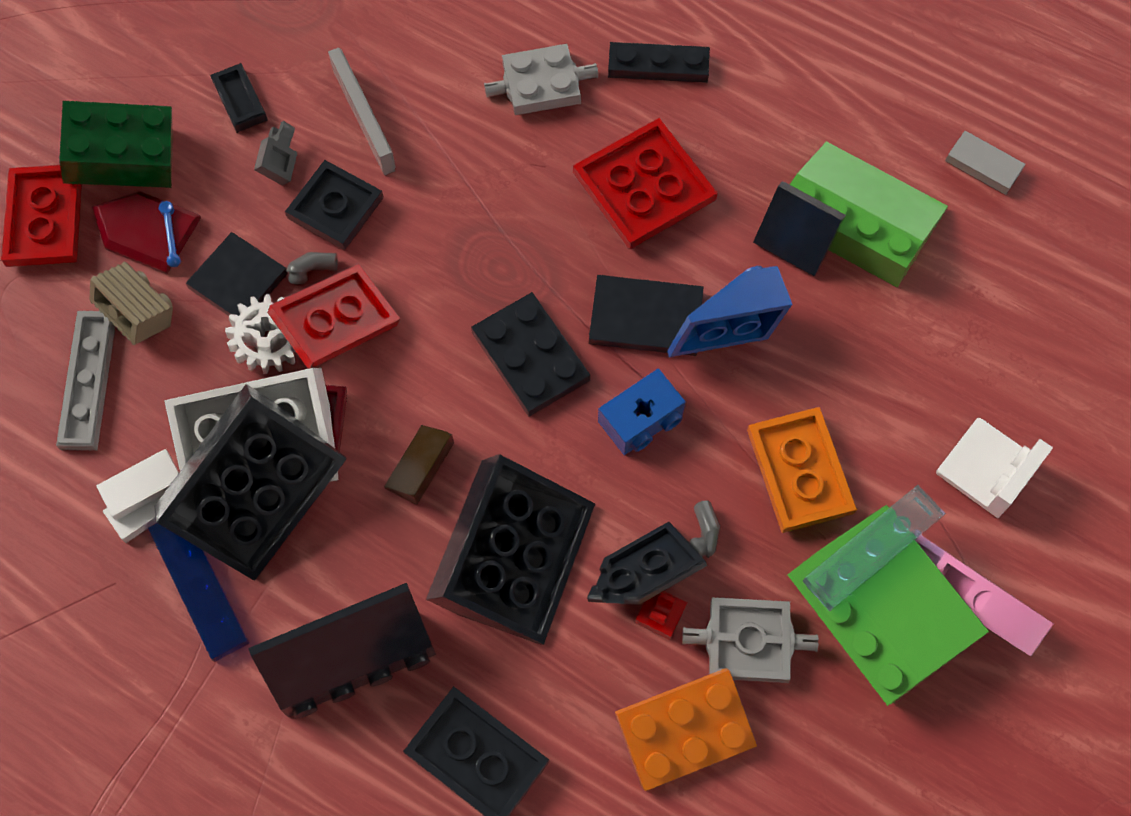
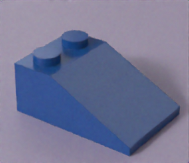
[667,266,793,357]

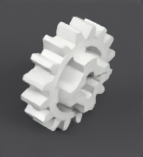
[225,294,296,374]

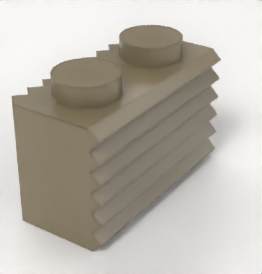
[89,261,173,345]

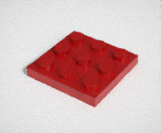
[573,118,718,250]

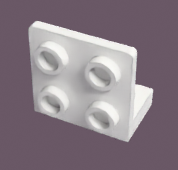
[936,418,1053,518]

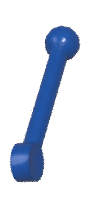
[159,201,181,267]

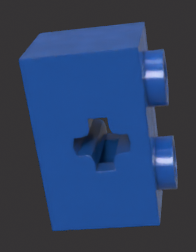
[598,368,686,455]

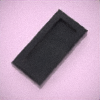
[210,63,268,133]

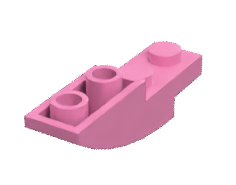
[912,531,1054,656]

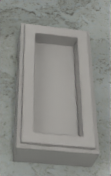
[945,131,1026,195]

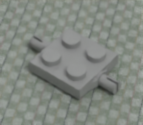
[484,44,598,115]
[682,597,819,683]

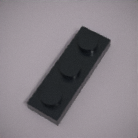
[608,42,710,83]

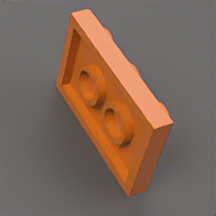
[747,407,857,533]
[615,668,757,791]

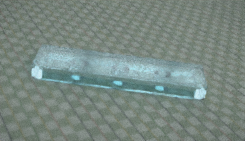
[802,485,946,611]

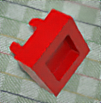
[635,591,688,640]

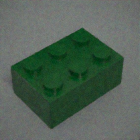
[59,101,173,188]

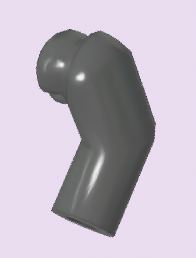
[287,252,338,284]
[690,500,720,558]

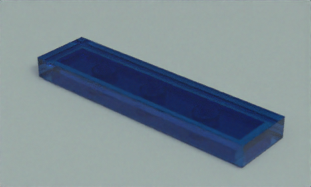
[148,523,250,662]

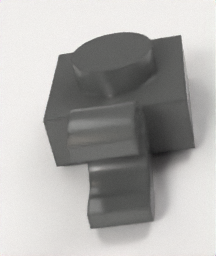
[254,121,298,186]

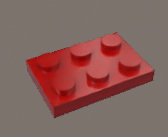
[1,165,82,267]
[267,264,400,369]

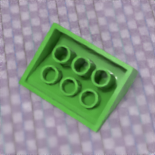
[790,141,948,288]
[788,505,989,706]

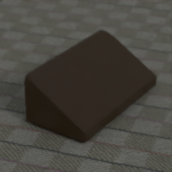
[384,425,454,505]

